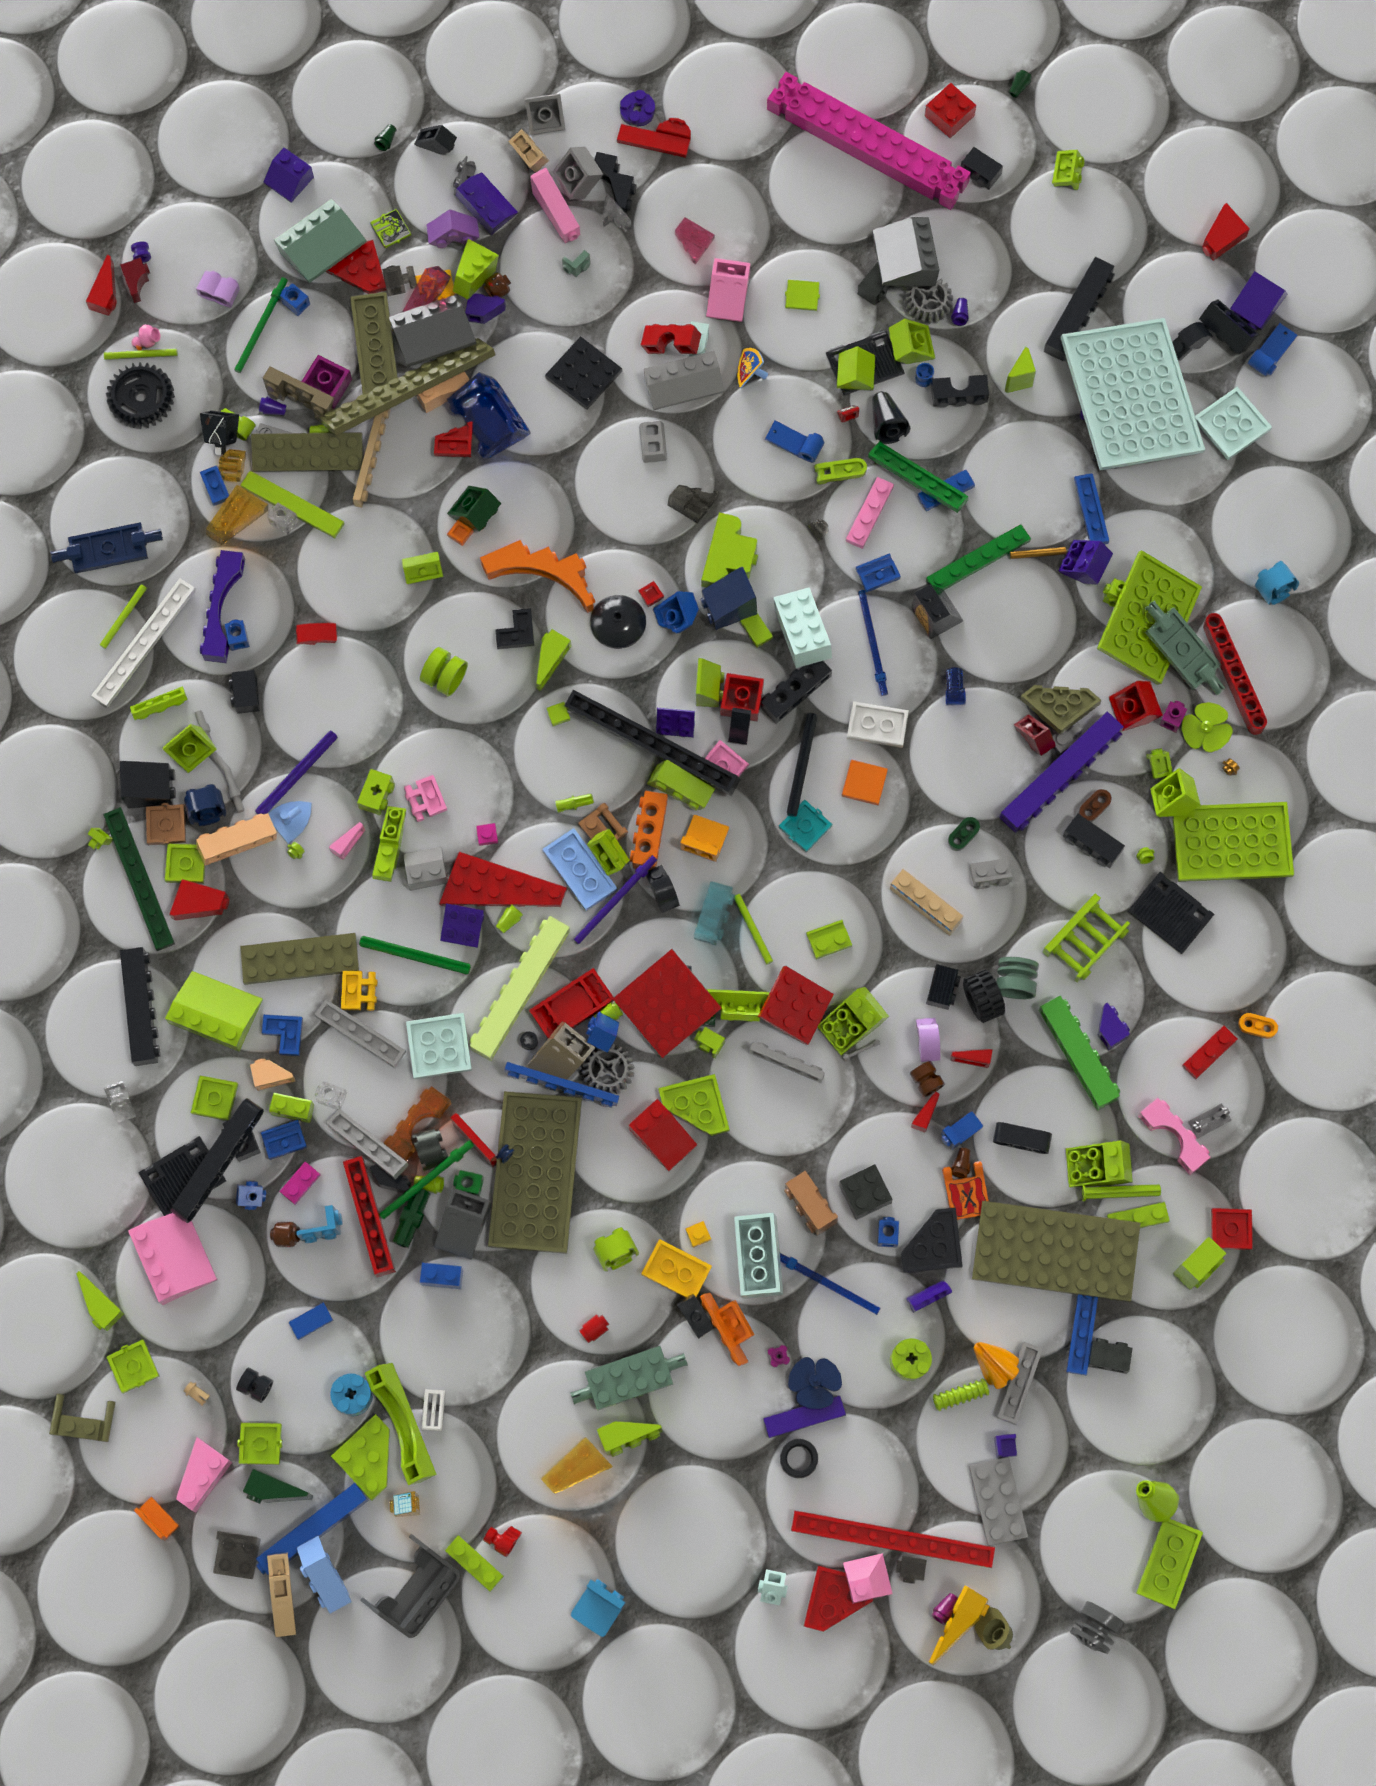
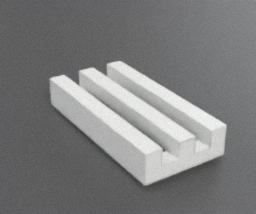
[422,1389,446,1431]

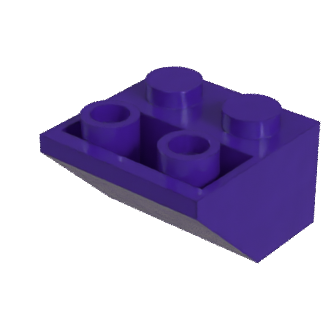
[1058,540,1113,585]

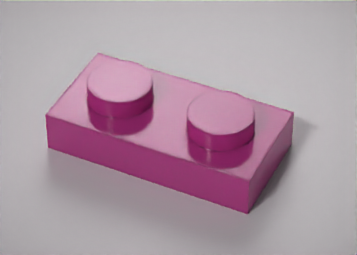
[279,1162,321,1205]

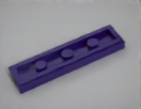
[763,1396,846,1438]

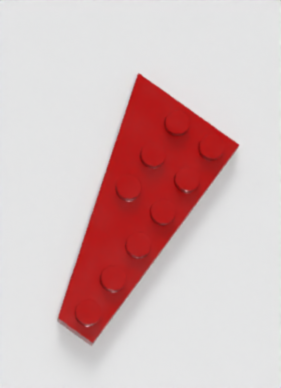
[439,852,567,907]

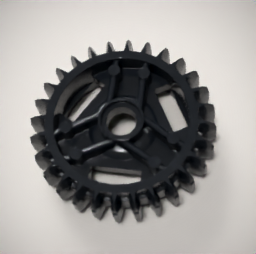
[106,362,175,429]

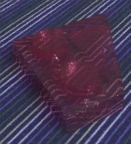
[675,217,715,264]

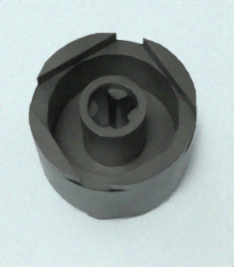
[412,1127,448,1171]

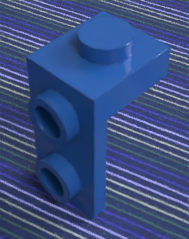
[941,1112,983,1150]

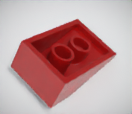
[628,1099,697,1171]

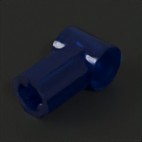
[945,667,966,706]

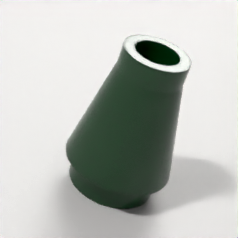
[1009,70,1032,98]
[374,124,397,151]

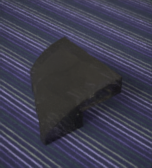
[667,485,719,523]

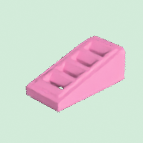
[329,822,365,860]

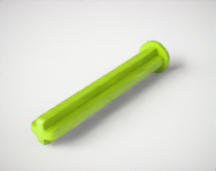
[1082,1184,1161,1201]

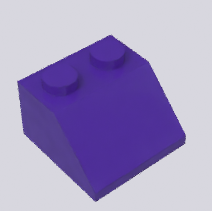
[263,147,314,203]

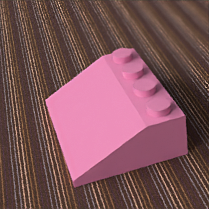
[128,1213,217,1305]

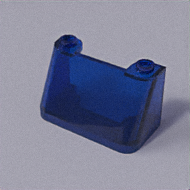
[447,372,531,459]

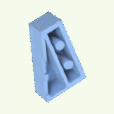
[297,1536,352,1613]

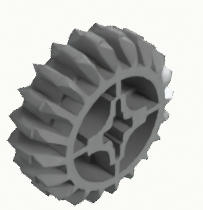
[904,278,953,324]
[582,1044,635,1094]

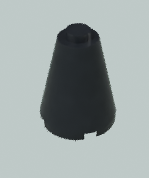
[872,391,911,444]

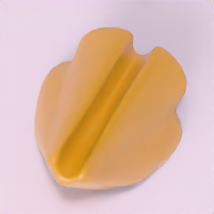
[973,1342,1019,1389]

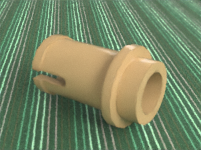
[184,1382,210,1406]

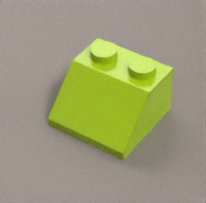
[889,318,935,364]
[696,658,725,707]
[1150,768,1201,817]

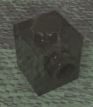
[896,1556,927,1584]

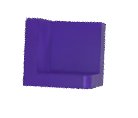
[994,1434,1017,1458]

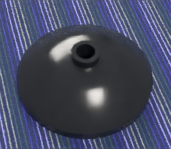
[590,595,646,649]

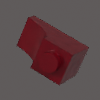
[120,257,150,304]
[1014,714,1056,756]

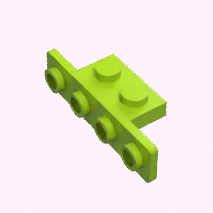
[707,989,770,1022]

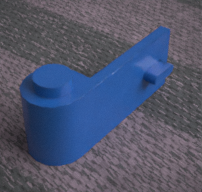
[1248,323,1298,377]
[765,420,825,463]

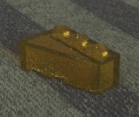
[206,485,268,545]
[540,1436,613,1494]

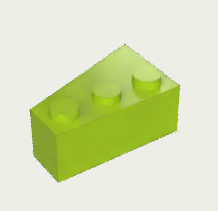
[453,239,499,300]
[647,760,715,811]

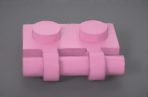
[404,775,447,822]

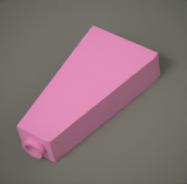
[530,168,580,243]

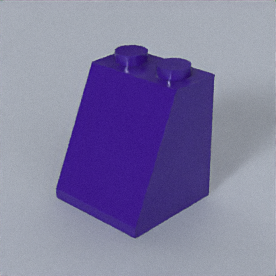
[1230,271,1288,330]

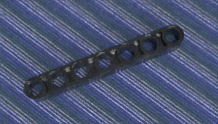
[171,1098,264,1223]

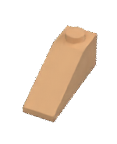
[417,371,474,413]

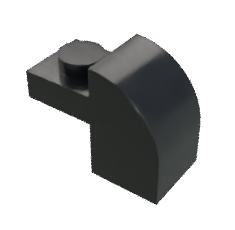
[1172,322,1213,361]
[646,865,680,913]

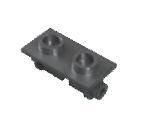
[453,156,476,195]
[1188,1103,1231,1138]

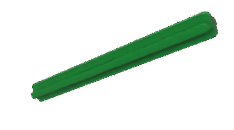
[359,936,471,974]

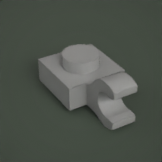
[1052,723,1083,755]

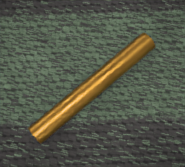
[1010,547,1066,559]

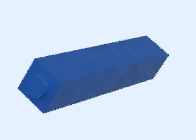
[256,1483,369,1575]

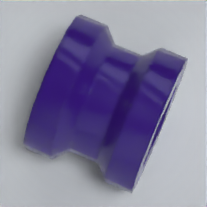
[131,241,151,263]

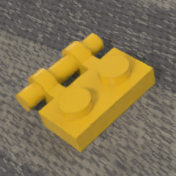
[341,971,378,1011]

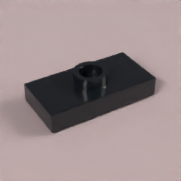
[677,1294,715,1339]

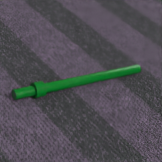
[234,277,288,373]
[379,1140,474,1219]

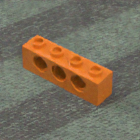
[630,791,668,870]

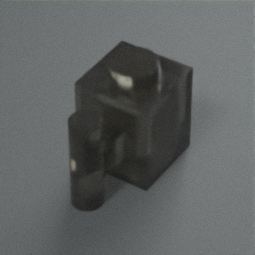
[382,265,417,296]

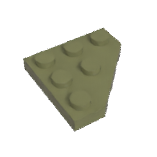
[1020,685,1101,735]

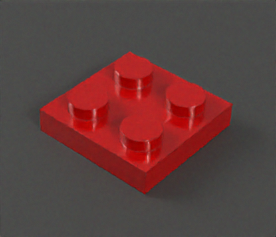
[1211,1208,1252,1250]

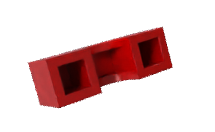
[641,324,701,354]

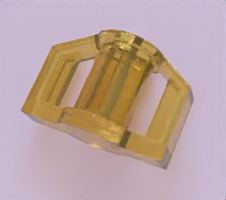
[219,449,246,482]

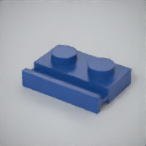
[855,553,901,593]
[261,1120,307,1160]

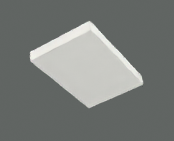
[847,701,909,748]

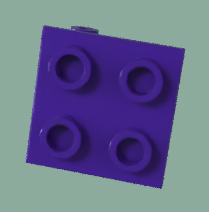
[656,707,695,738]
[440,903,484,948]

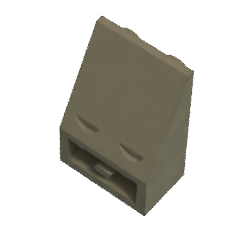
[526,1021,595,1091]

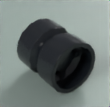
[236,1367,274,1403]

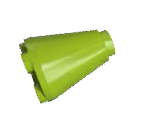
[1136,1480,1179,1523]

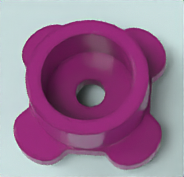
[768,1345,790,1367]

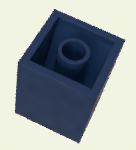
[700,567,757,630]

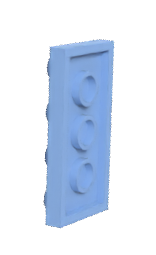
[543,828,617,911]

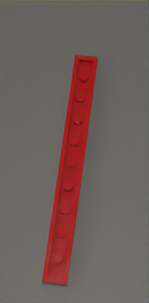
[791,1511,995,1568]

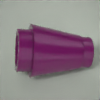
[932,1593,958,1625]

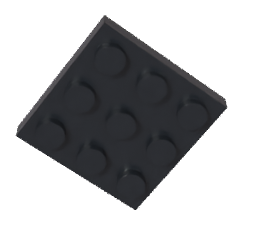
[545,336,622,410]

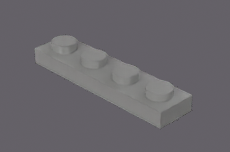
[750,1042,825,1083]
[997,1342,1043,1425]

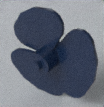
[788,1357,842,1409]

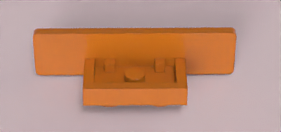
[700,1293,755,1366]

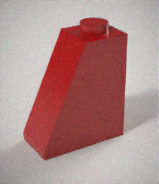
[1202,203,1250,261]
[169,879,230,921]

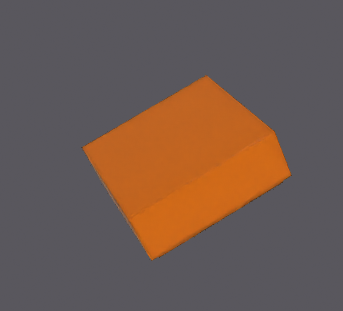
[447,520,473,546]

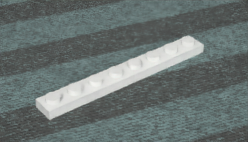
[91,578,196,708]

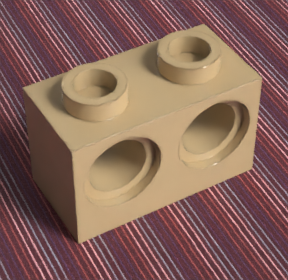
[508,129,549,172]

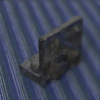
[213,1531,261,1580]

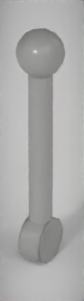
[843,1040,880,1061]

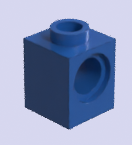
[280,283,310,316]
[225,619,250,651]
[877,1217,899,1248]

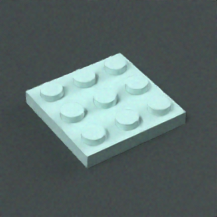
[1195,387,1272,460]
[406,1013,472,1080]

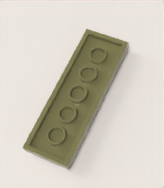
[350,292,398,394]
[251,432,363,471]
[240,933,359,985]

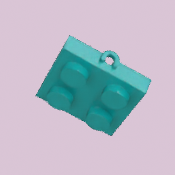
[778,799,833,853]

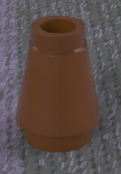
[951,1148,971,1178]

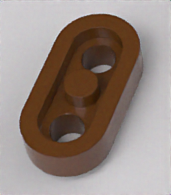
[1079,789,1112,822]

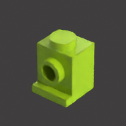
[694,1027,725,1059]

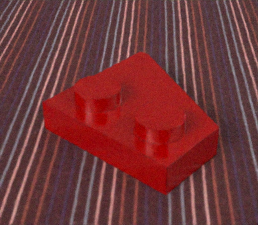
[434,421,473,457]

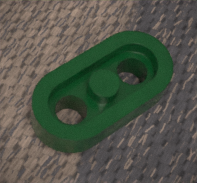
[948,817,980,851]

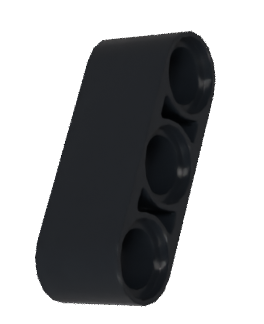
[993,1122,1052,1154]

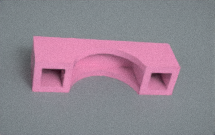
[1138,1098,1210,1175]

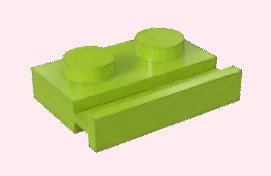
[806,920,852,959]

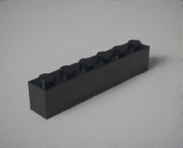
[1043,256,1115,361]
[120,947,161,1066]

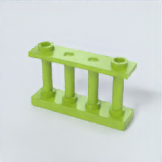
[1042,893,1130,983]

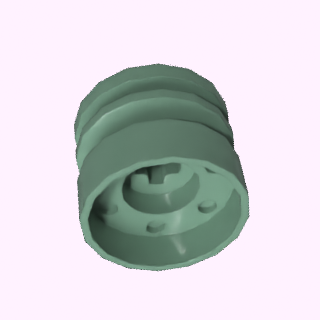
[996,957,1039,1000]

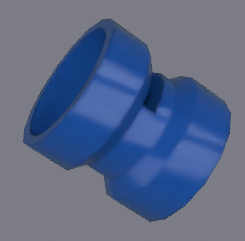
[915,363,934,387]

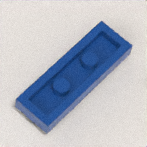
[917,469,975,512]

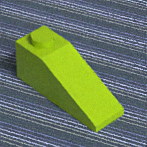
[537,629,572,691]
[76,1271,124,1331]

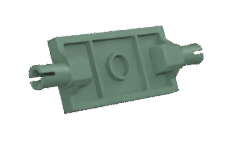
[1145,601,1226,695]
[570,1346,688,1411]

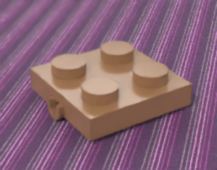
[146,803,186,845]

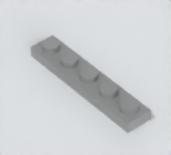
[315,999,406,1068]
[326,1109,409,1179]

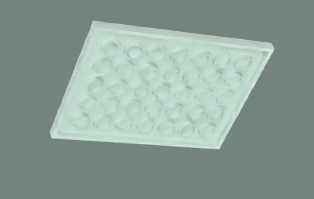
[1060,318,1205,470]

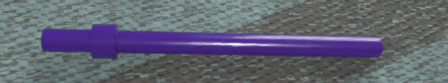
[574,855,657,944]

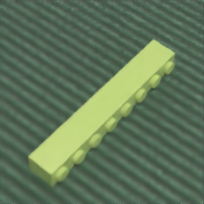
[469,916,570,1061]

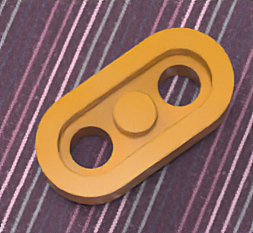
[1238,1013,1278,1039]

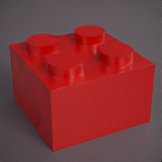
[925,83,976,138]
[721,673,764,721]

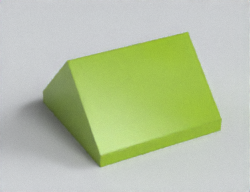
[837,346,875,390]
[1005,346,1036,393]
[163,724,217,773]

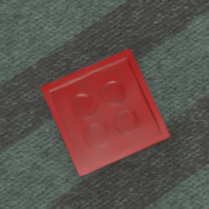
[758,966,834,1045]

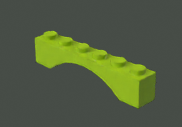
[365,1363,437,1485]

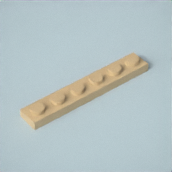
[353,409,390,508]

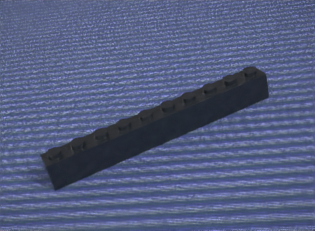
[564,690,740,796]

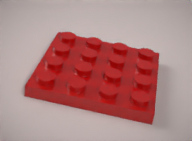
[612,949,722,1058]

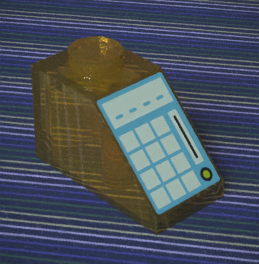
[390,1491,420,1517]

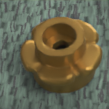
[1222,758,1240,776]

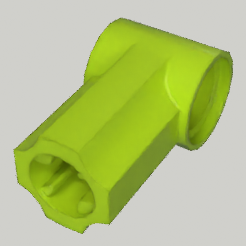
[221,408,256,441]

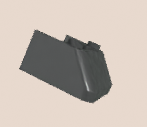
[360,1534,460,1638]

